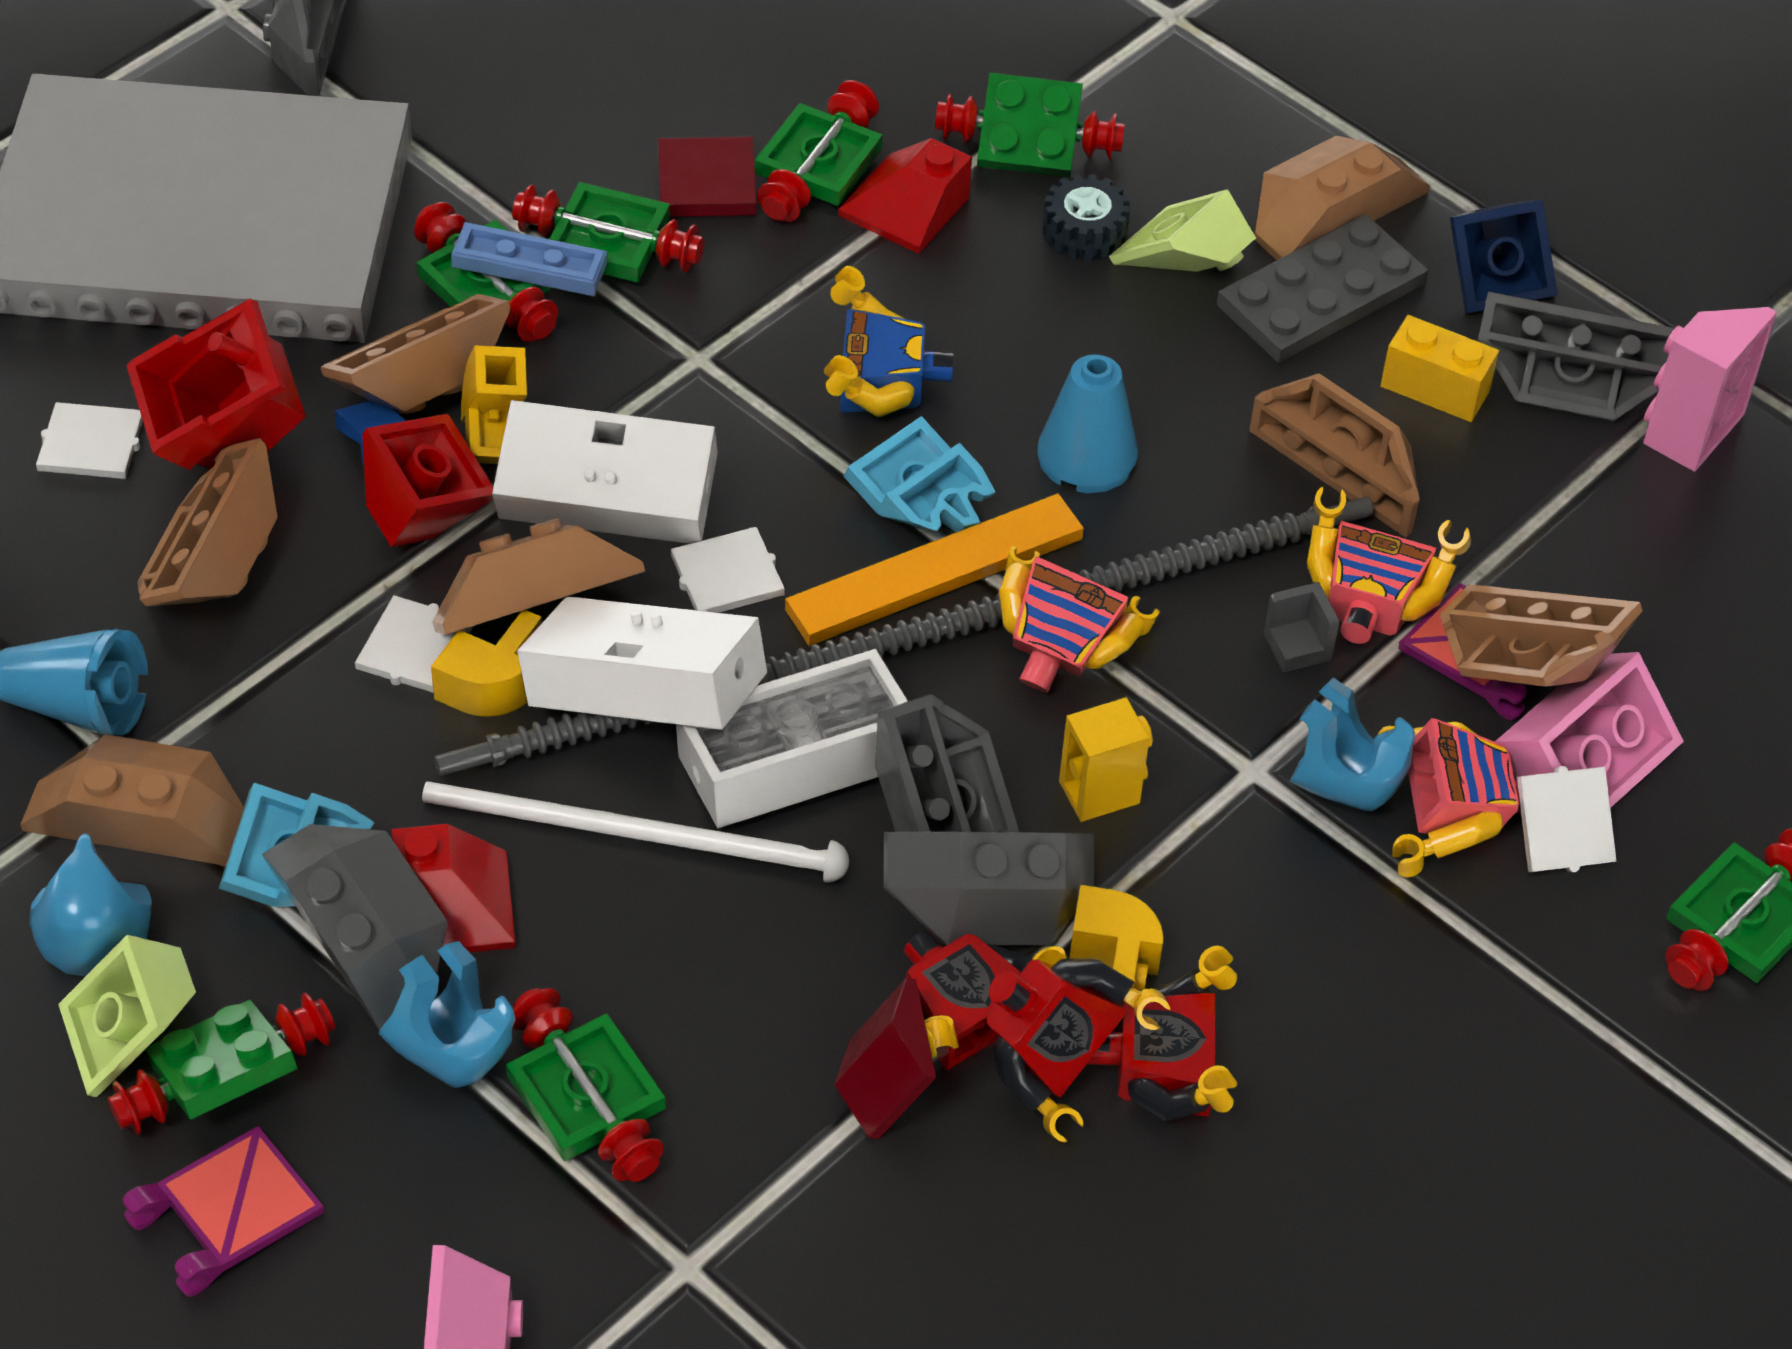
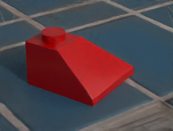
[838,138,972,254]
[362,414,494,547]
[391,824,516,953]

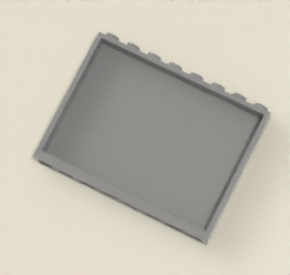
[0,73,412,343]

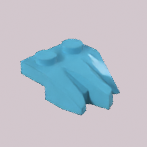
[843,416,995,532]
[218,783,375,907]

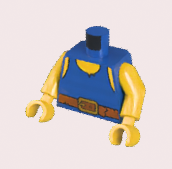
[824,266,954,417]

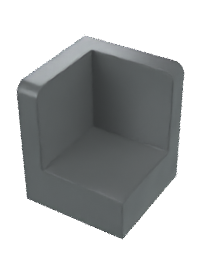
[1263,582,1339,673]

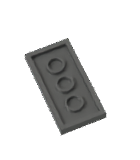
[1216,214,1428,363]

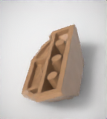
[1255,136,1430,260]
[321,294,510,414]
[1249,373,1420,538]
[137,438,278,607]
[432,518,645,635]
[1439,584,1643,687]
[20,734,244,866]

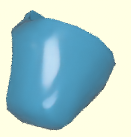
[1289,677,1416,811]
[29,833,152,976]
[378,941,515,1088]

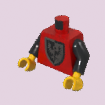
[904,930,1067,1070]
[1087,945,1237,1121]
[987,957,1170,1142]

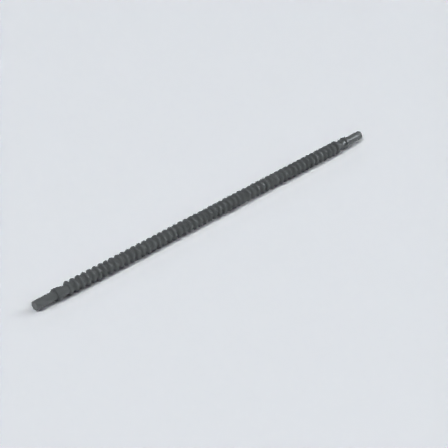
[434,496,1373,777]

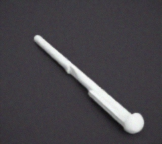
[422,781,849,882]

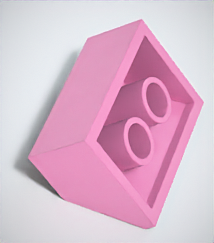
[1643,307,1777,472]
[1495,652,1684,808]
[424,1245,523,1349]

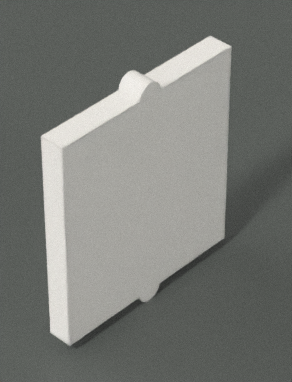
[36,402,143,479]
[671,527,785,613]
[355,595,473,692]
[1517,766,1617,872]

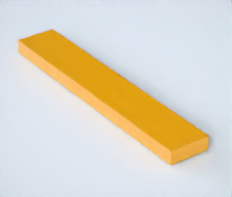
[785,493,1084,646]

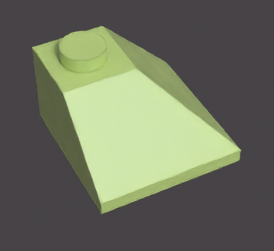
[1109,189,1256,272]
[58,935,196,1097]

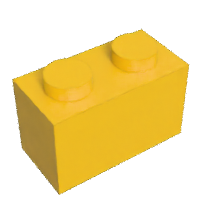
[1380,315,1500,422]
[1059,697,1153,822]

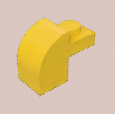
[461,345,527,464]
[431,610,542,717]
[1069,885,1163,1006]

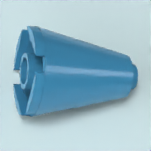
[1037,355,1138,493]
[0,628,148,735]

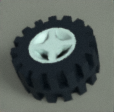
[1043,174,1130,261]

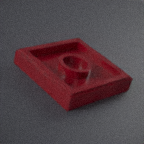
[658,136,756,217]

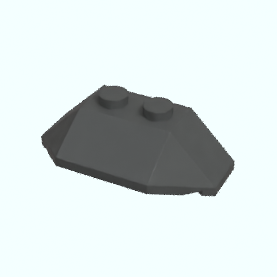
[263,0,346,96]
[1478,292,1675,422]
[875,694,1019,832]
[262,824,448,1031]
[884,832,1094,945]

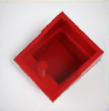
[126,298,306,471]

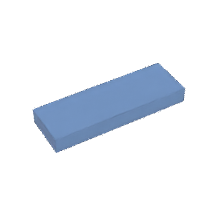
[451,222,607,296]

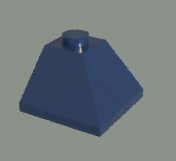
[1450,200,1558,313]

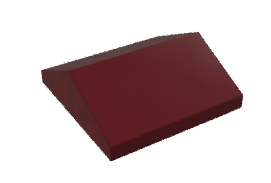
[834,978,936,1139]

